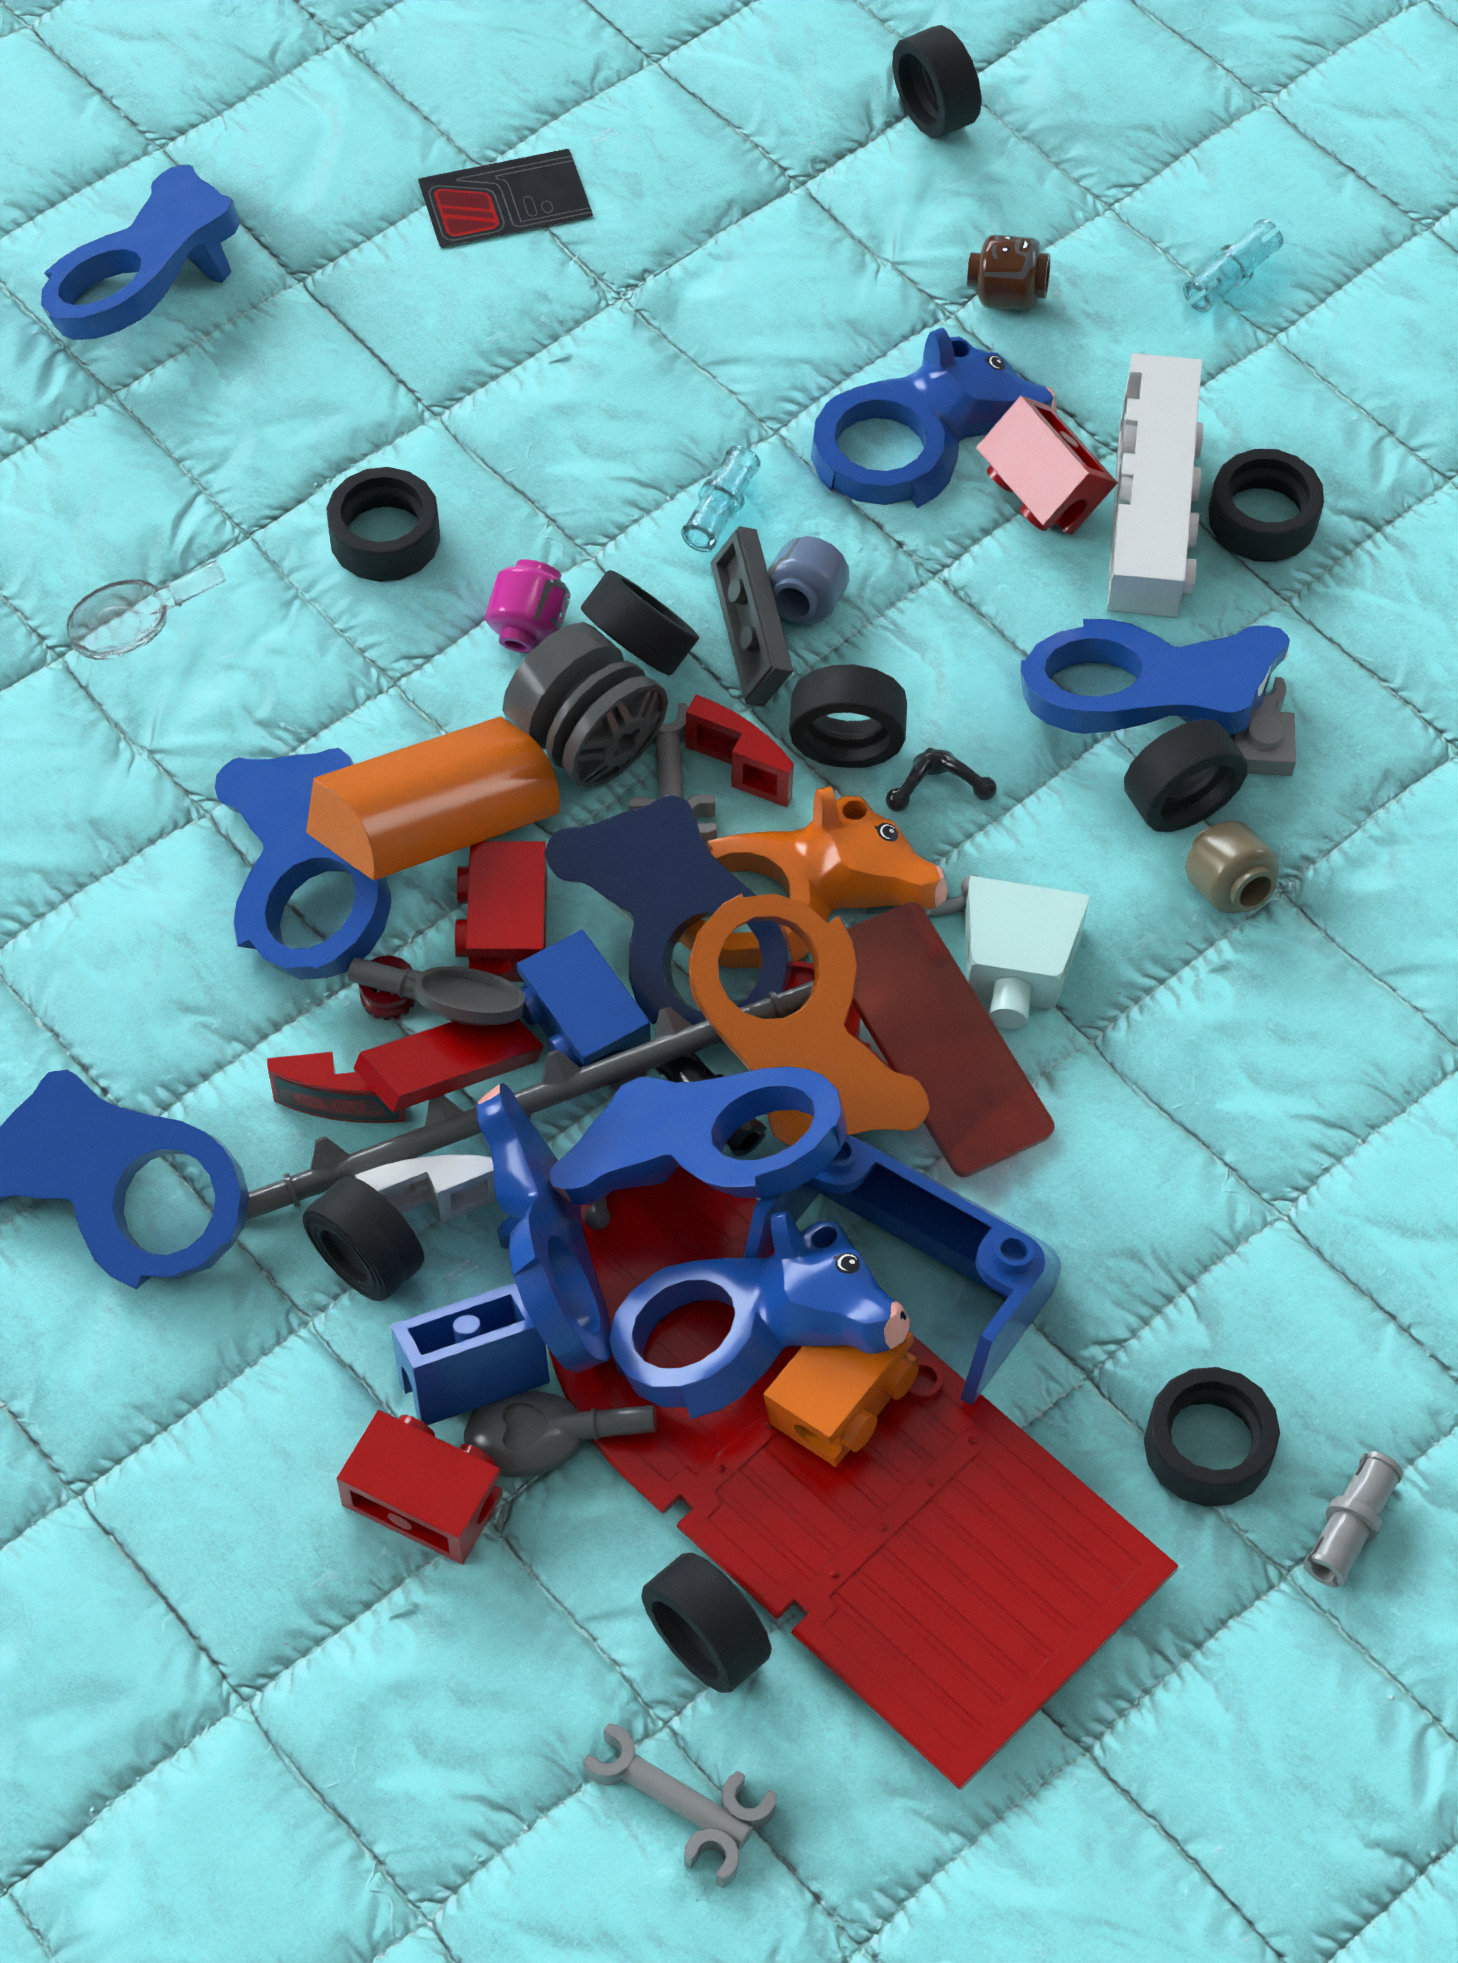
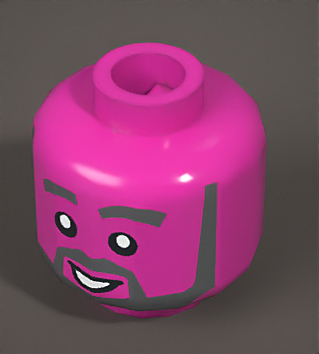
[485,559,571,653]

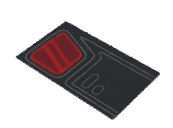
[418,149,593,247]

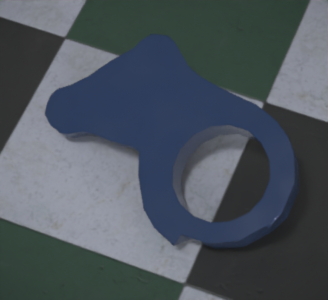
[544,794,793,1025]

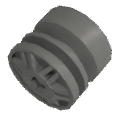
[502,622,668,789]

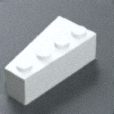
[1107,353,1204,618]

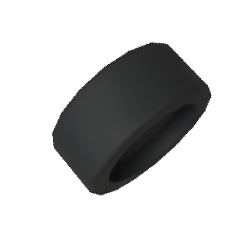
[892,25,982,138]
[1208,449,1324,562]
[326,467,440,582]
[581,570,699,676]
[789,664,907,768]
[1124,719,1248,832]
[1144,1367,1280,1507]
[641,1552,772,1693]

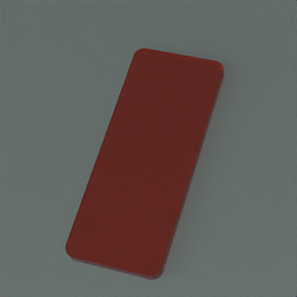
[846,902,1055,1178]

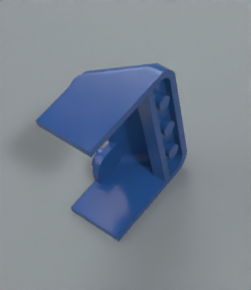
[743,1135,1061,1406]

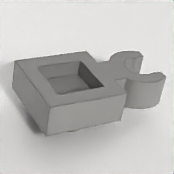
[1231,677,1296,776]

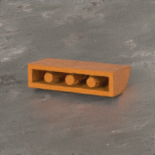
[306,716,560,881]

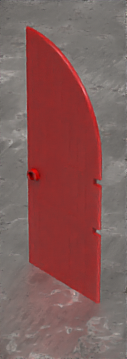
[548,1166,1179,1790]

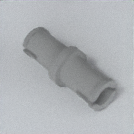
[1303,1451,1403,1587]

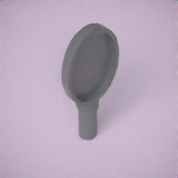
[348,957,525,1026]
[464,1391,657,1478]

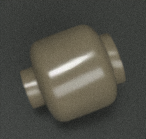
[1185,821,1279,914]

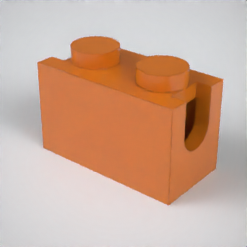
[763,1332,919,1467]

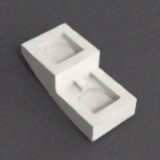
[355,1154,497,1223]

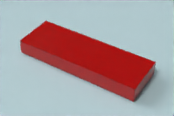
[353,1019,544,1112]

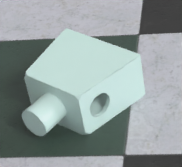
[964,876,1089,1029]

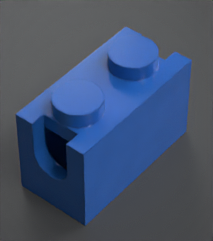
[517,929,651,1068]
[390,1283,550,1425]

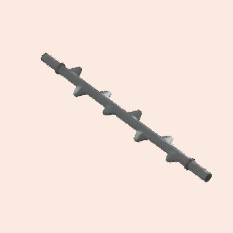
[245,980,814,1222]

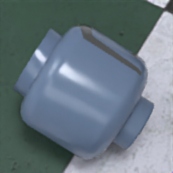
[768,536,850,625]

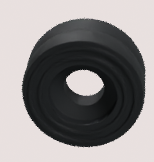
[302,1176,424,1301]

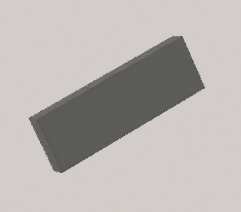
[710,526,793,707]

